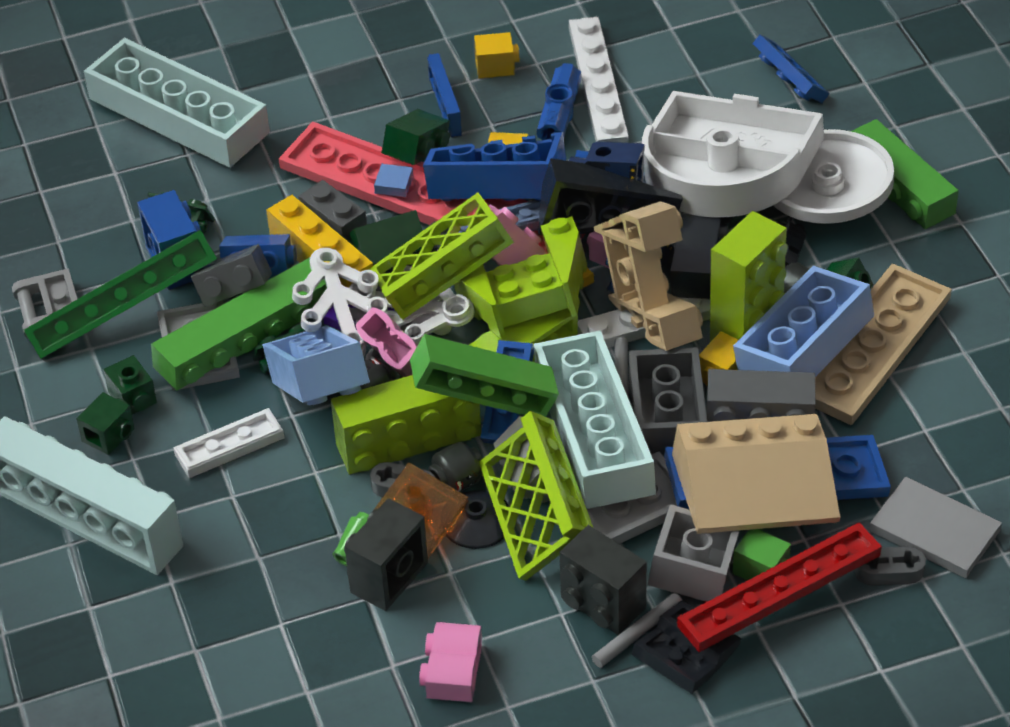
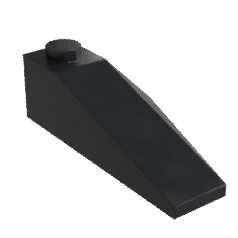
[538,158,683,238]

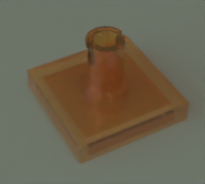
[374,463,469,559]

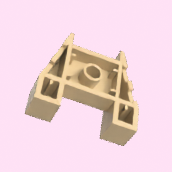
[594,201,703,351]

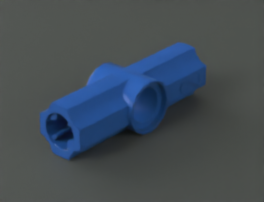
[537,63,582,140]

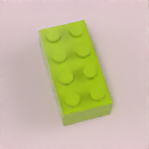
[710,211,788,342]
[331,375,481,475]

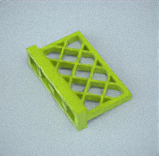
[369,192,514,320]
[479,411,593,581]

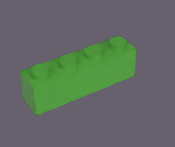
[851,119,959,229]
[410,334,559,417]

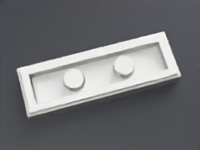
[173,408,284,478]

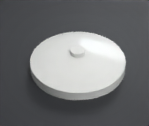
[773,130,894,223]

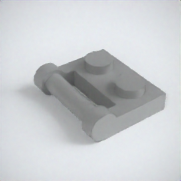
[12,268,77,339]

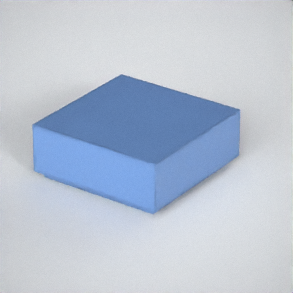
[374,164,413,197]

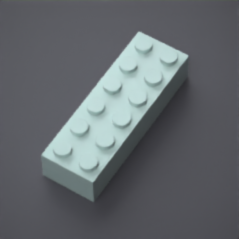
[84,38,270,168]
[534,330,656,509]
[0,416,184,575]

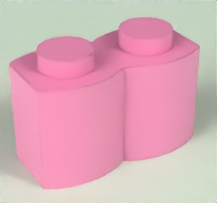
[355,307,418,377]
[419,622,482,702]

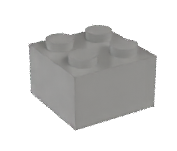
[647,504,740,602]

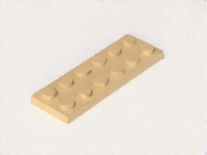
[815,263,952,425]

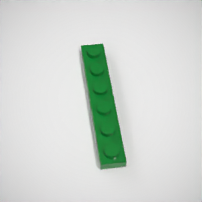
[23,230,217,359]

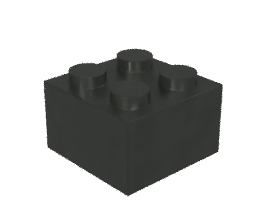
[344,498,428,611]
[560,525,647,635]

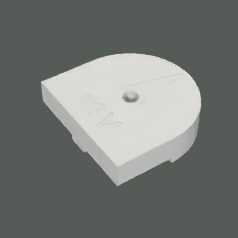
[642,91,824,217]

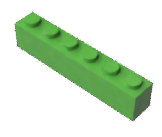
[151,258,327,391]

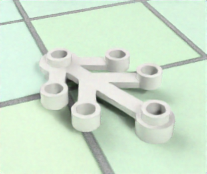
[292,248,388,357]
[349,266,475,344]

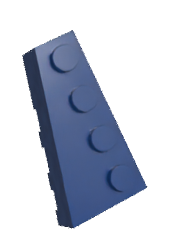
[423,132,566,201]

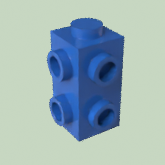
[219,234,297,280]

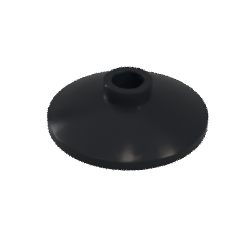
[441,490,510,549]

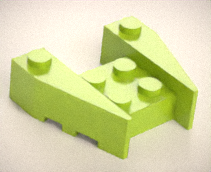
[454,216,587,339]

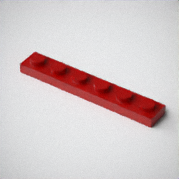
[677,522,882,652]

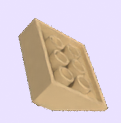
[672,414,840,534]

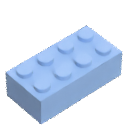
[733,266,874,377]
[262,325,370,405]

